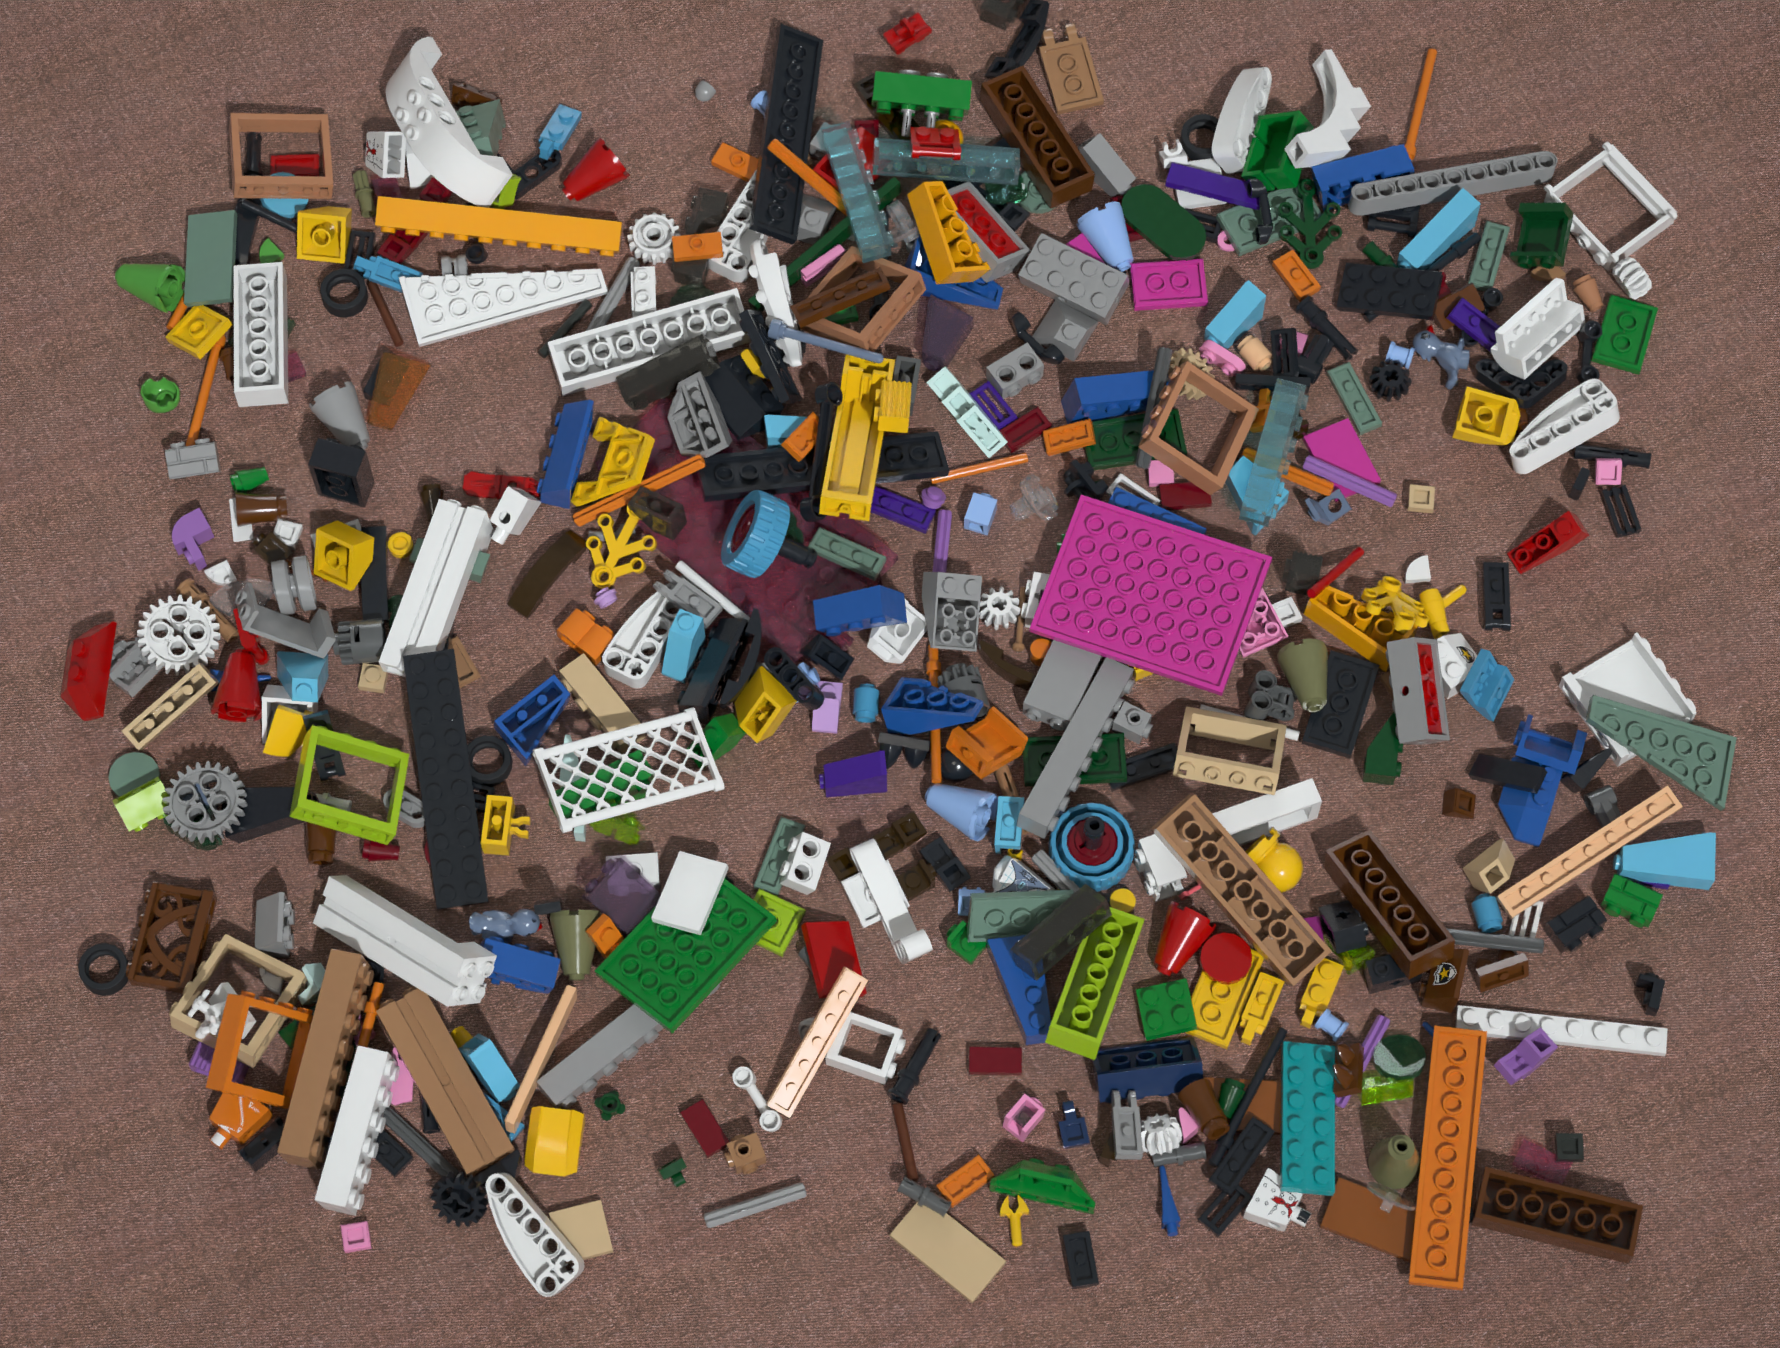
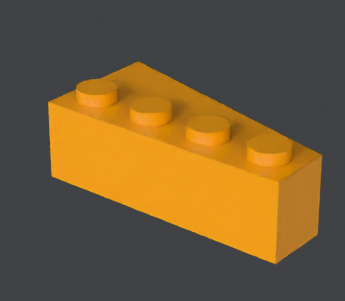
[907,181,991,284]
[1303,586,1419,672]

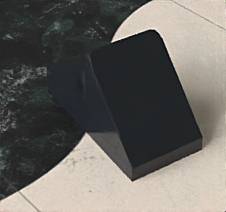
[473,1149,522,1190]

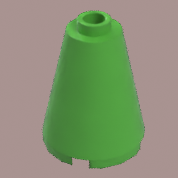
[115,264,185,313]

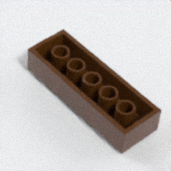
[979,66,1095,209]
[1325,829,1455,979]
[1471,1167,1643,1264]

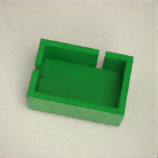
[1242,110,1314,191]

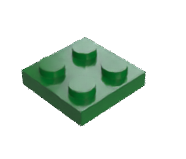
[1136,978,1198,1041]

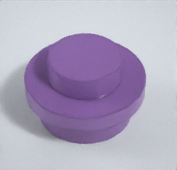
[921,486,946,509]

